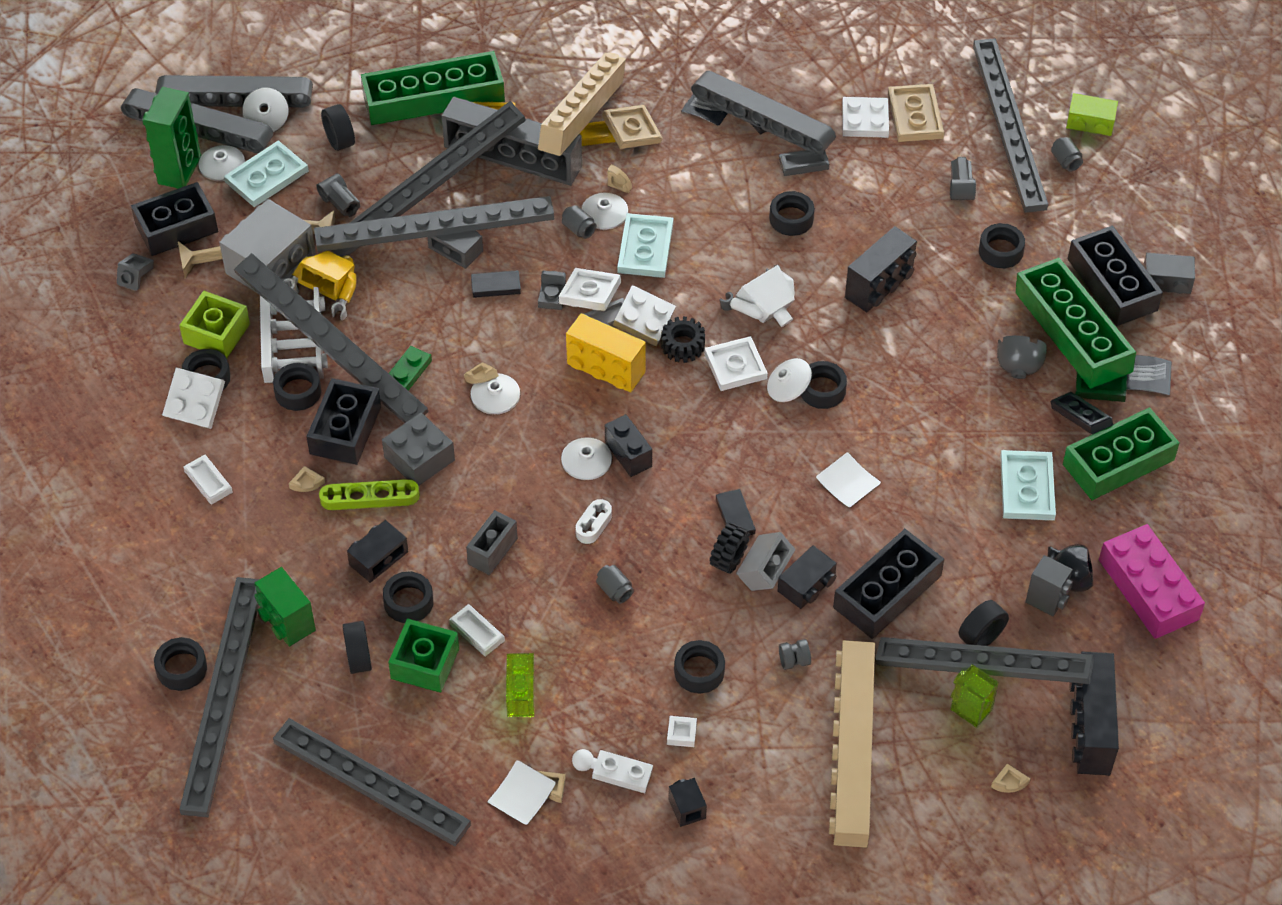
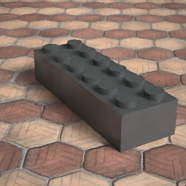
[442,97,582,186]

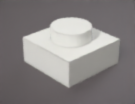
[667,716,697,747]

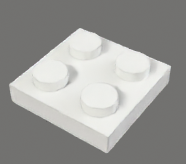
[842,97,889,138]
[559,268,621,311]
[613,285,676,346]
[704,336,768,391]
[162,368,225,429]

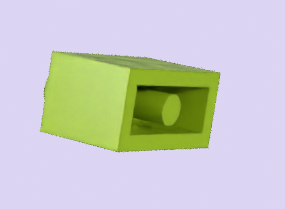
[1066,93,1118,136]

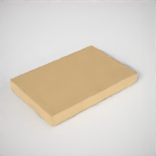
[888,84,944,142]

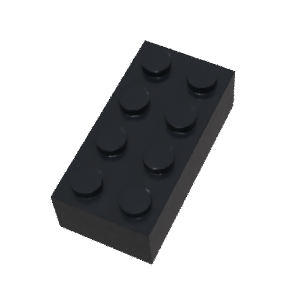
[1067,225,1163,327]
[833,528,945,639]
[1069,651,1119,776]

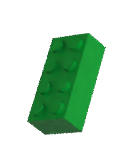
[143,87,201,189]
[1062,407,1180,501]

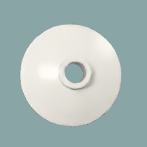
[243,88,289,132]
[199,145,245,181]
[582,193,628,230]
[767,358,812,402]
[471,373,520,415]
[561,438,612,480]

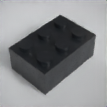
[131,182,218,256]
[845,226,917,313]
[306,378,381,465]

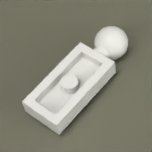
[572,749,653,793]

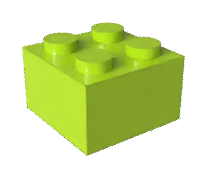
[179,291,250,359]

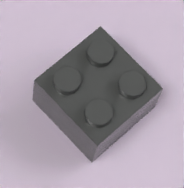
[382,412,455,486]

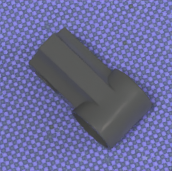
[950,157,976,200]
[316,173,360,217]

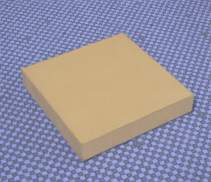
[602,105,663,149]

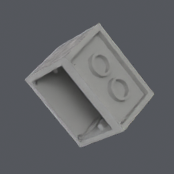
[219,199,316,293]

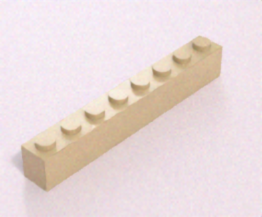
[538,53,626,156]
[829,640,875,848]

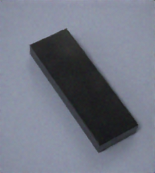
[1050,392,1113,435]

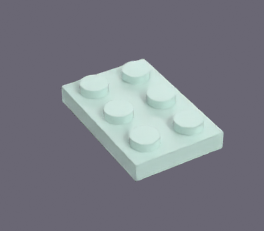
[224,141,309,207]
[617,213,673,278]
[1000,450,1056,520]

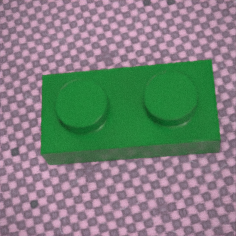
[389,345,432,391]

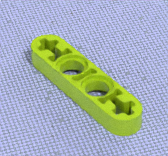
[319,480,420,510]

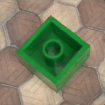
[254,566,316,647]
[388,619,459,693]

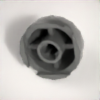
[997,335,1047,379]

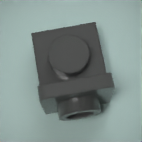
[117,253,154,291]
[538,270,566,310]

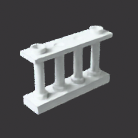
[260,287,328,383]

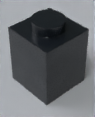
[668,778,707,827]

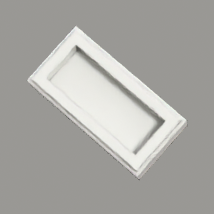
[183,455,233,505]
[449,604,505,656]

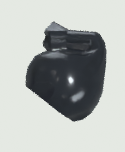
[1047,544,1093,592]

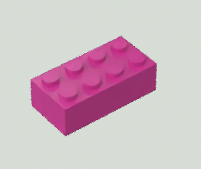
[1099,524,1205,639]

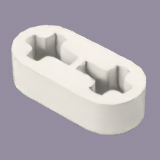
[576,499,612,544]

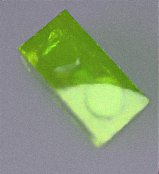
[506,653,535,717]
[950,664,999,728]

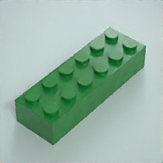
[360,51,505,126]
[1015,257,1136,389]

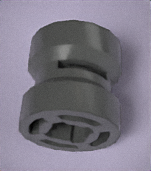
[778,639,811,670]

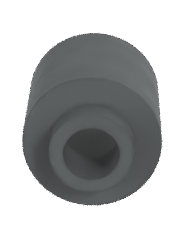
[1051,137,1083,171]
[562,205,597,239]
[596,565,634,604]

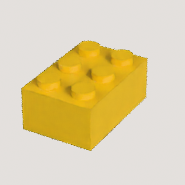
[566,313,646,392]

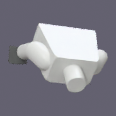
[719,265,795,327]

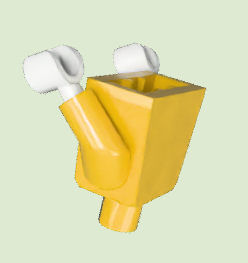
[284,251,356,320]

